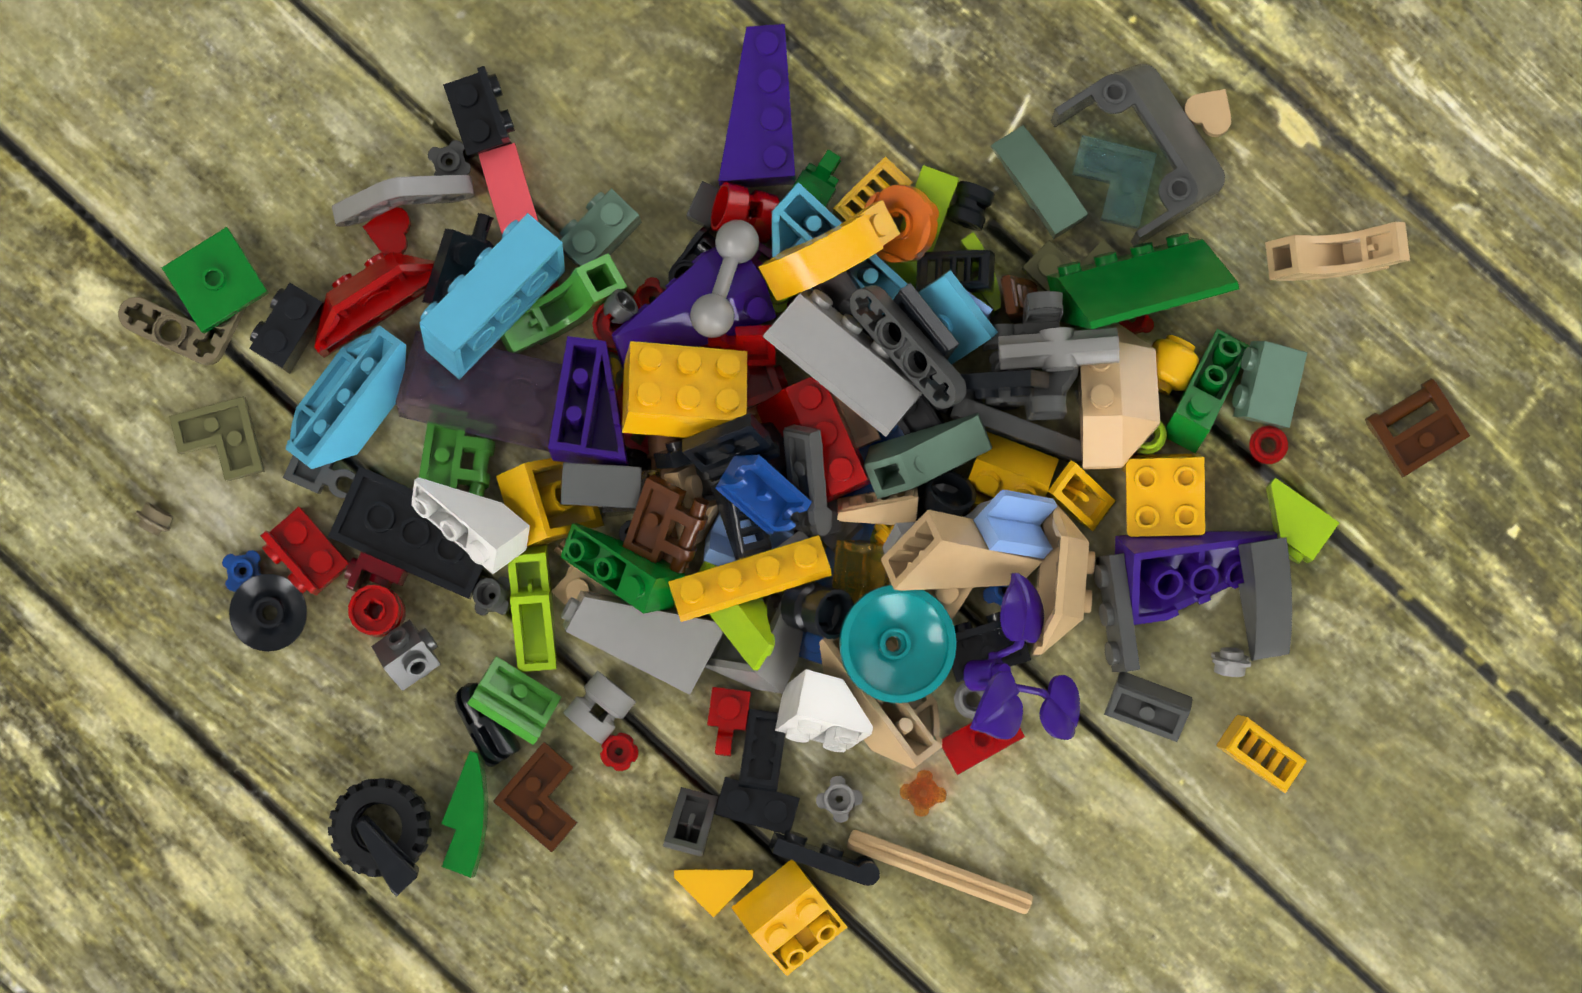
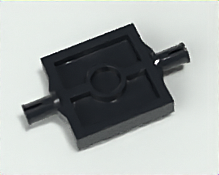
[422,213,494,305]

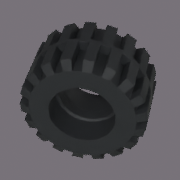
[328,778,432,877]

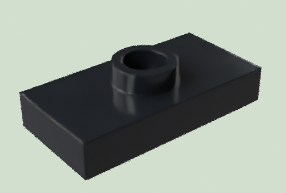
[738,709,785,792]

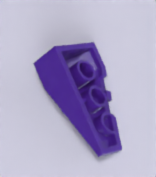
[612,247,776,370]

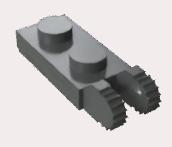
[783,424,833,537]

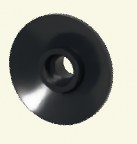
[229,574,307,652]

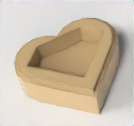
[1183,89,1231,137]

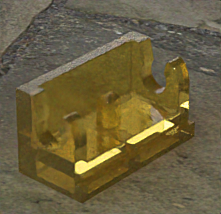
[832,540,889,604]

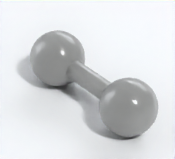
[690,220,759,338]

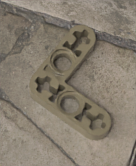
[118,297,247,366]

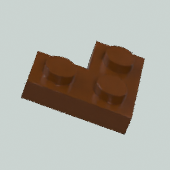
[493,742,578,852]

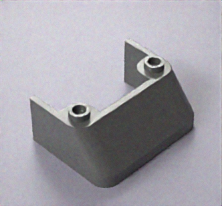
[1051,64,1225,246]

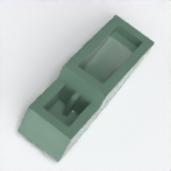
[991,125,1088,240]

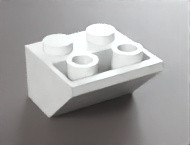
[775,669,873,752]

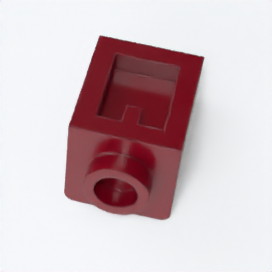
[344,552,409,592]

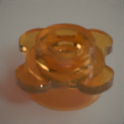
[900,770,946,817]

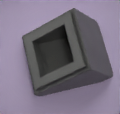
[687,181,719,233]

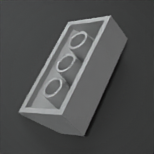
[763,289,923,437]

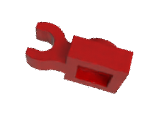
[707,687,751,757]

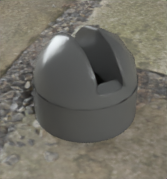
[604,289,638,324]

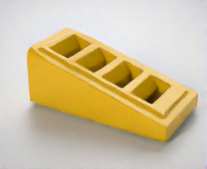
[833,156,913,222]
[1216,715,1307,793]

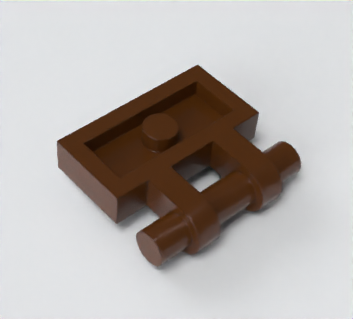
[623,474,709,573]

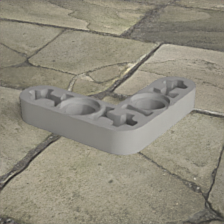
[332,175,475,227]

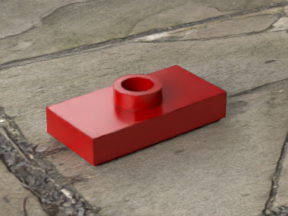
[942,722,1025,775]

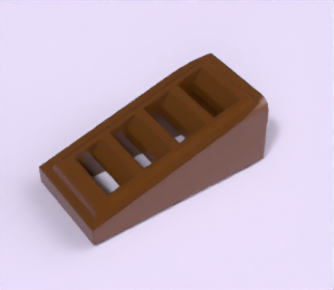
[1001,275,1038,324]

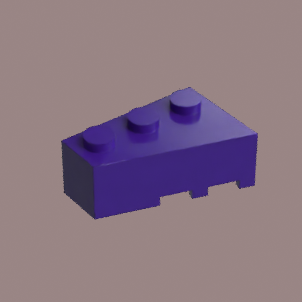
[548,336,629,466]

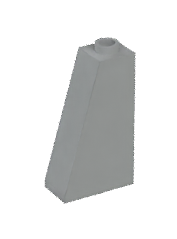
[561,591,723,695]

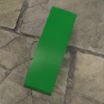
[441,751,488,878]

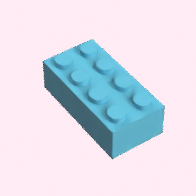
[419,213,565,380]

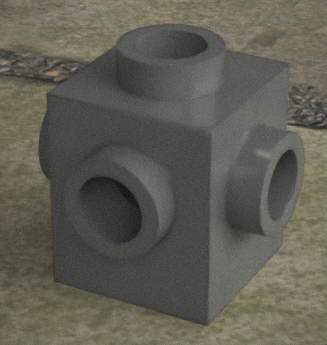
[371,619,441,691]

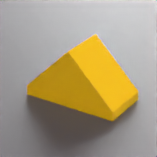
[1045,460,1116,531]
[674,869,754,918]

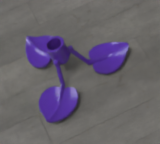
[964,573,1080,740]

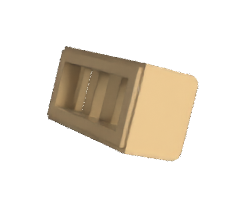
[837,487,918,525]

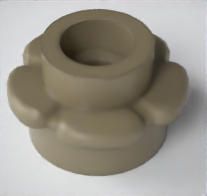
[136,502,173,536]

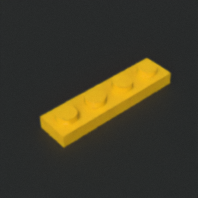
[668,535,832,622]

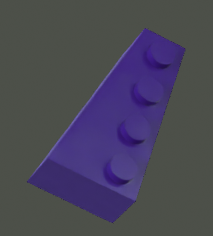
[718,24,796,188]

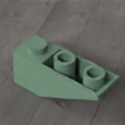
[864,413,992,499]

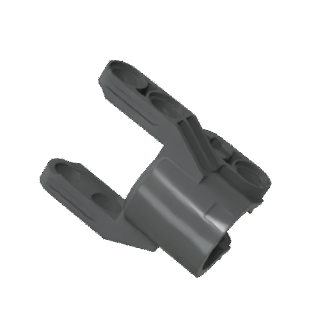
[983,291,1079,420]

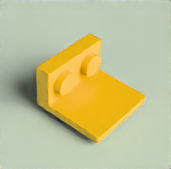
[1122,453,1205,537]

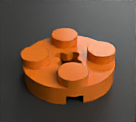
[864,185,939,263]

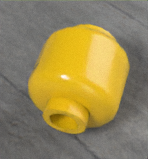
[1152,335,1199,395]

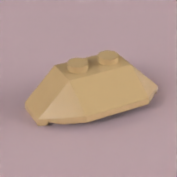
[1074,323,1160,469]
[1031,503,1095,657]
[819,637,942,769]

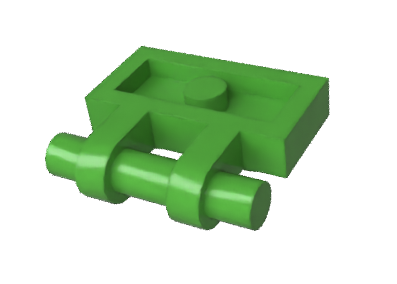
[419,417,496,497]

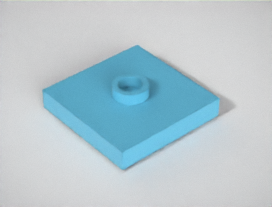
[918,270,998,365]

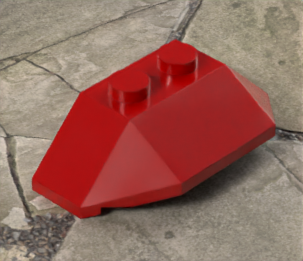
[314,252,435,358]

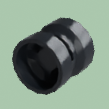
[946,181,995,231]

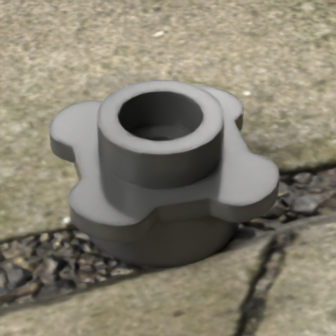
[428,140,471,176]
[473,577,510,616]

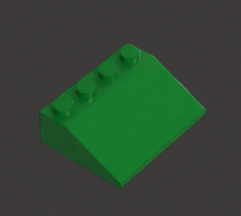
[1046,233,1239,329]

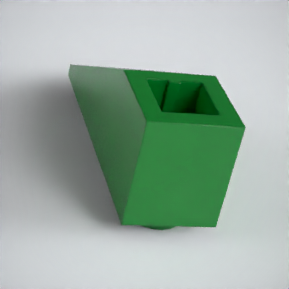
[1165,329,1250,454]
[561,523,685,614]

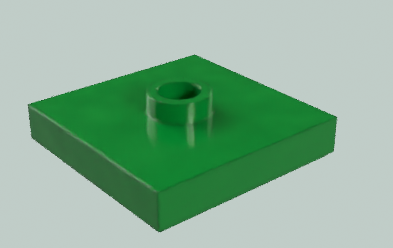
[161,227,269,334]

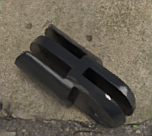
[454,682,521,767]

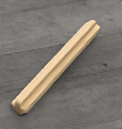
[847,830,1033,914]

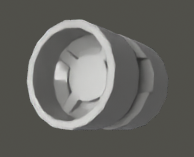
[563,670,636,744]

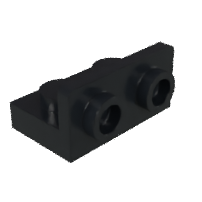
[443,66,515,158]

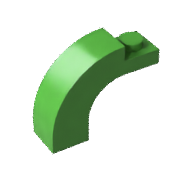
[501,253,627,357]

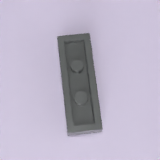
[1094,553,1140,672]

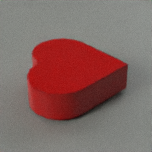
[362,207,411,256]

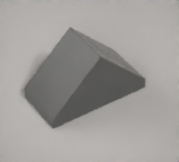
[663,787,718,856]

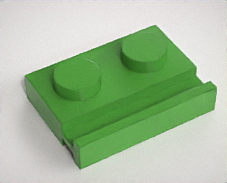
[467,656,562,745]

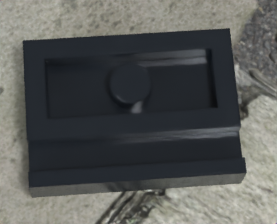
[682,413,780,482]

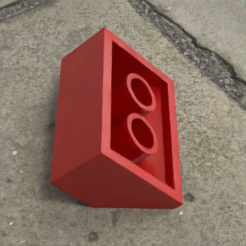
[756,377,871,503]

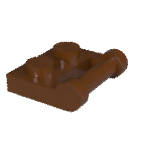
[1365,378,1470,478]

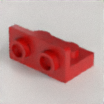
[260,506,349,596]

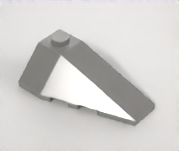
[705,534,821,694]

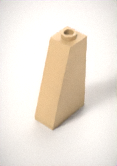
[881,510,1043,591]

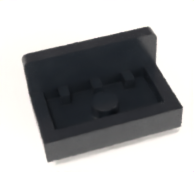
[952,612,1031,683]

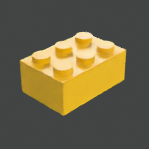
[622,341,747,438]

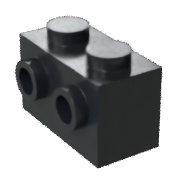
[249,282,324,374]

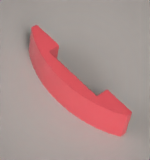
[478,143,559,292]

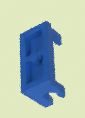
[715,455,812,535]

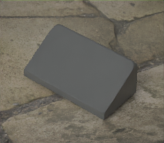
[561,463,642,509]
[1104,672,1193,742]

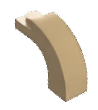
[1265,222,1410,281]

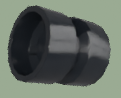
[916,471,976,521]
[780,581,854,639]

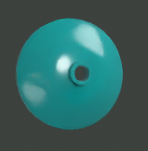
[839,585,957,703]

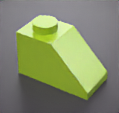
[1266,478,1339,564]

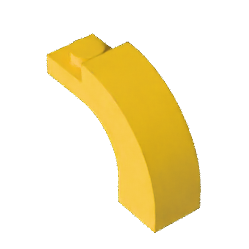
[759,200,900,301]

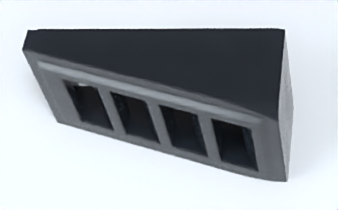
[916,250,995,293]
[711,481,772,560]
[356,814,419,897]

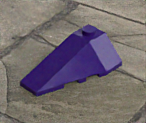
[1115,531,1278,625]

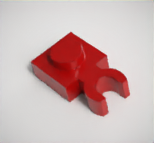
[708,325,776,367]

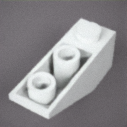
[411,477,530,574]

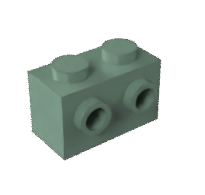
[559,188,642,267]
[1232,341,1308,428]

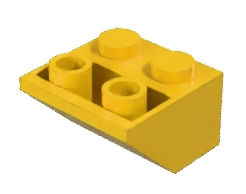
[968,431,1059,512]
[731,860,848,976]

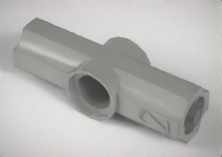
[998,327,1120,372]

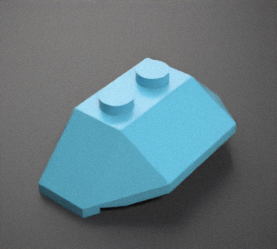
[771,182,908,315]
[286,325,406,469]

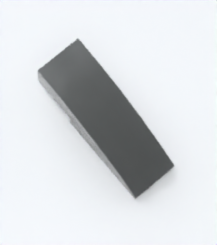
[1238,537,1292,661]

